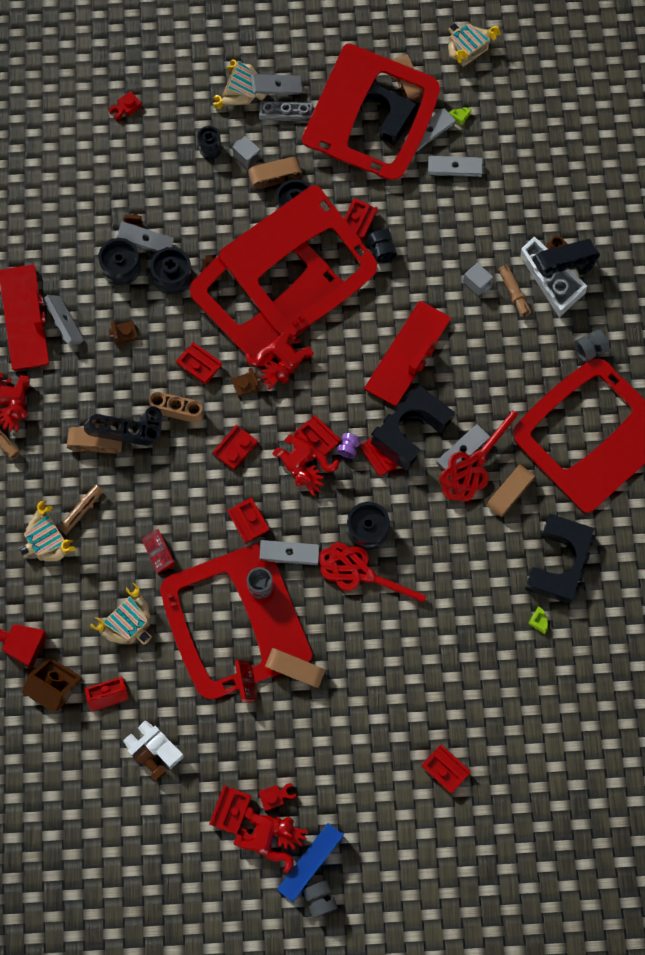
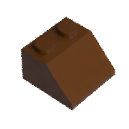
[22,657,82,713]

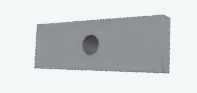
[251,74,303,95]
[259,101,313,122]
[403,109,456,152]
[428,156,482,177]
[117,221,174,253]
[44,295,84,344]
[436,424,490,470]
[259,540,319,565]

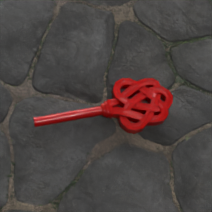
[439,410,518,502]
[318,542,427,603]

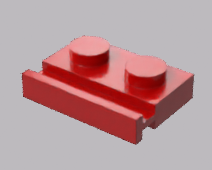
[344,198,378,240]
[176,342,222,385]
[295,414,341,456]
[212,425,258,471]
[359,438,399,478]
[227,497,270,545]
[421,744,471,794]
[209,785,252,835]

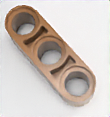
[391,55,424,102]
[248,157,303,189]
[149,392,204,423]
[66,427,122,453]
[486,464,535,517]
[265,648,326,688]

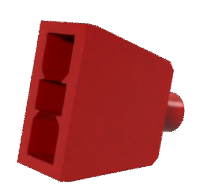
[0,624,47,669]

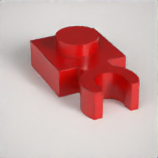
[109,91,142,121]
[258,783,297,812]

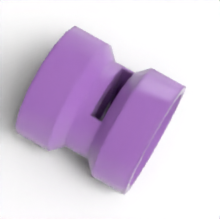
[337,433,361,459]

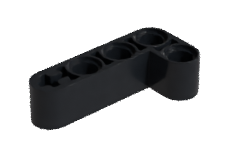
[532,239,600,276]
[84,406,162,446]

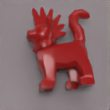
[246,326,314,390]
[0,372,30,432]
[272,428,339,496]
[234,807,308,873]

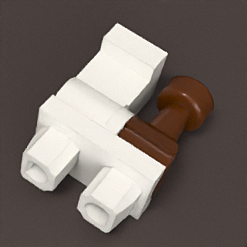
[123,721,184,782]

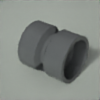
[574,329,610,362]
[247,567,273,599]
[302,880,338,918]

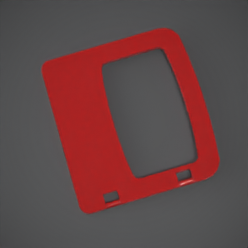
[301,43,440,180]
[219,185,377,334]
[190,242,344,368]
[513,358,645,514]
[160,542,312,700]

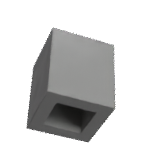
[232,136,261,169]
[463,263,493,296]

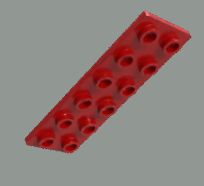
[0,264,49,371]
[364,301,451,407]

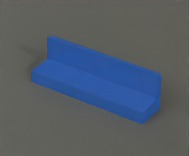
[277,823,344,903]

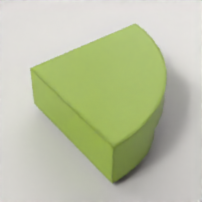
[449,107,472,126]
[528,606,548,634]

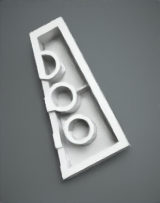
[520,236,587,318]

